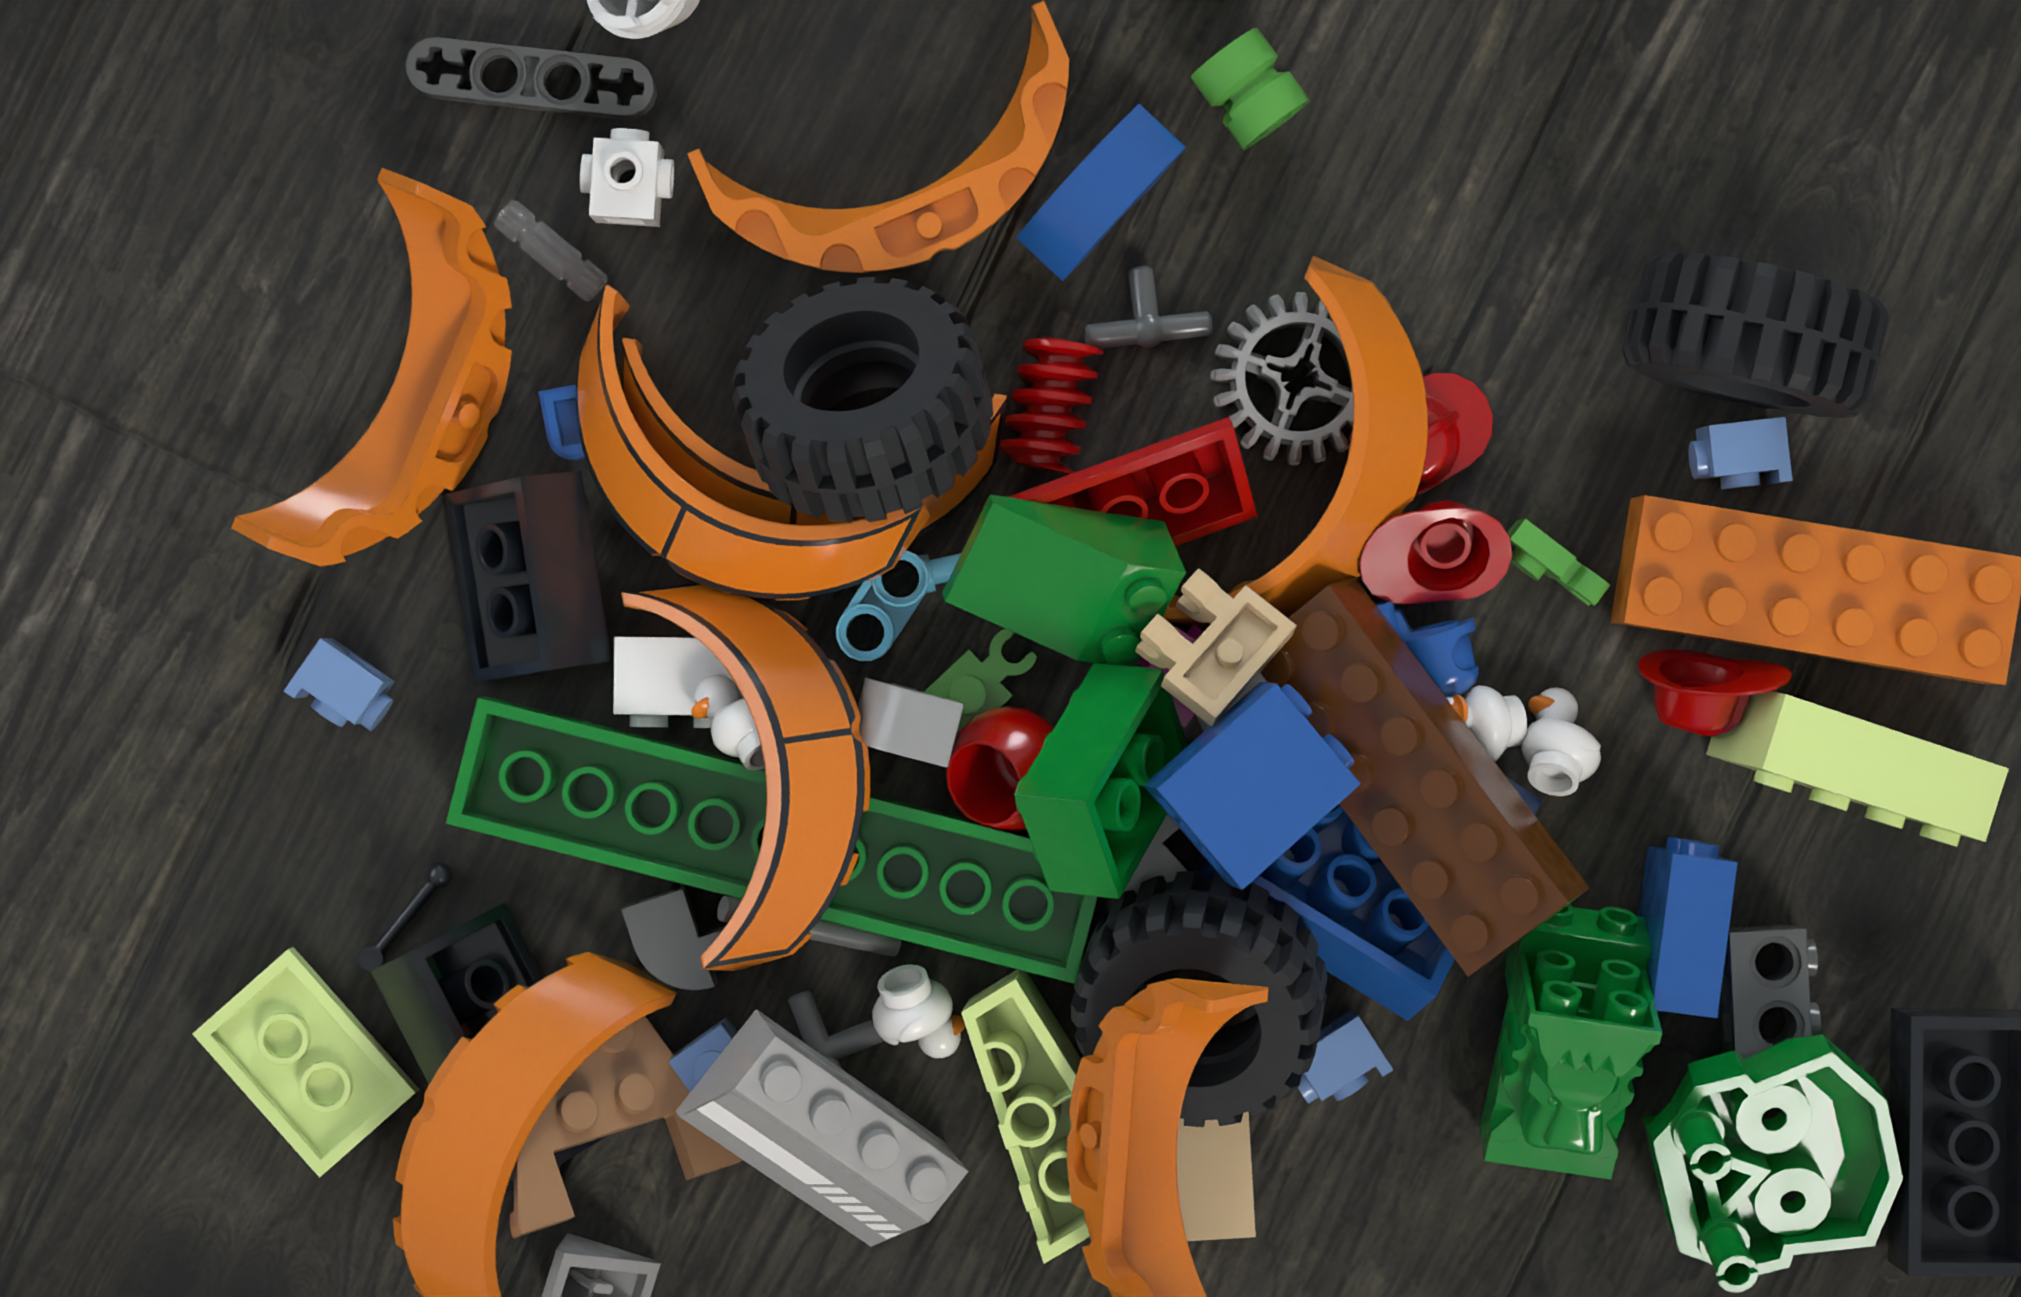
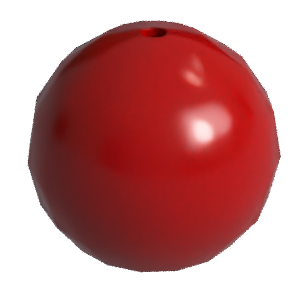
[946,706,1054,833]

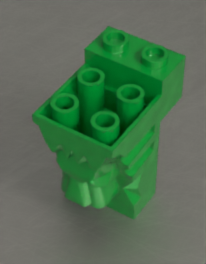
[1479,904,1662,1180]

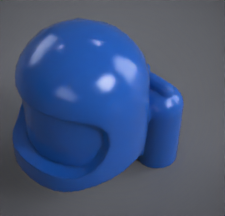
[1373,599,1479,697]

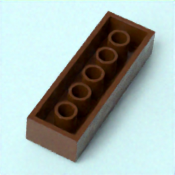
[1260,578,1590,977]

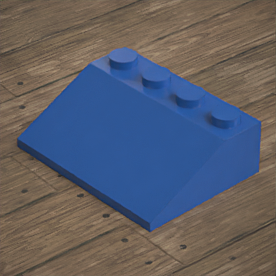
[1198,804,1455,1021]

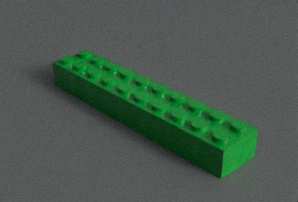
[446,696,1097,984]

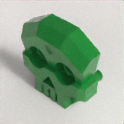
[1642,1034,1903,1293]

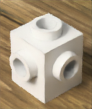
[580,128,674,227]

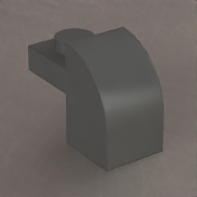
[621,885,726,990]

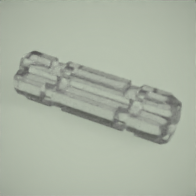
[494,200,608,301]

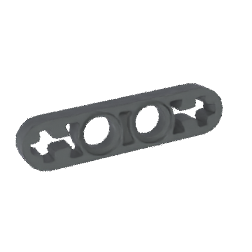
[406,37,657,120]

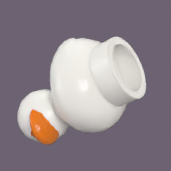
[691,675,765,771]
[1446,685,1527,762]
[1521,687,1601,796]
[872,964,965,1058]

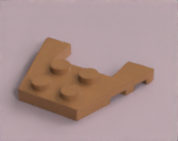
[509,1016,743,1239]

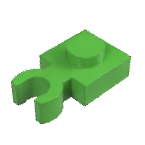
[1507,519,1610,606]
[924,629,1037,732]

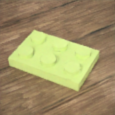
[192,947,420,1178]

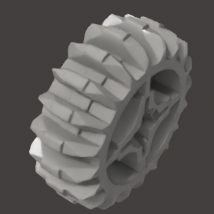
[1210,292,1354,466]

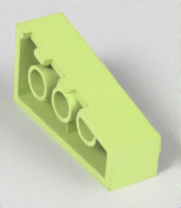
[1706,691,2009,847]
[961,969,1090,1264]

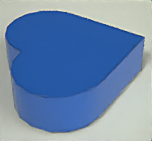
[538,384,585,460]

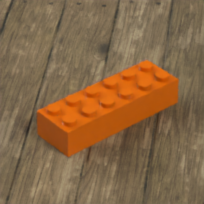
[1610,495,2021,685]

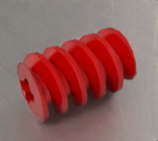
[999,337,1104,476]

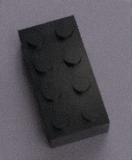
[1888,1008,2021,1276]

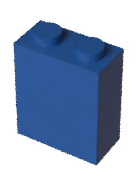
[1143,682,1361,890]
[1638,837,1738,1018]

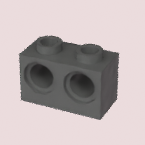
[1720,923,1821,1060]

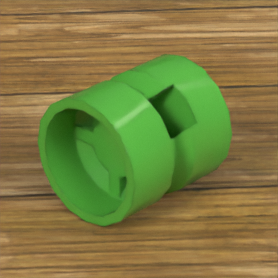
[1191,27,1310,150]

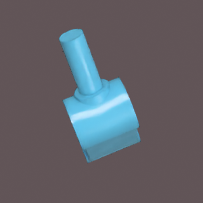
[836,550,961,661]

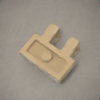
[1135,568,1297,727]

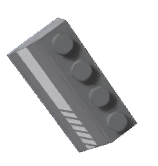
[676,1009,969,1247]

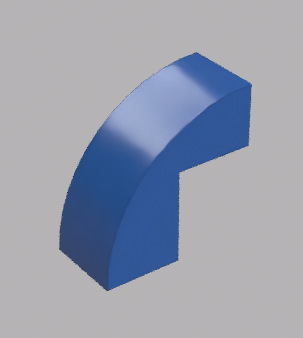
[1016,104,1186,281]

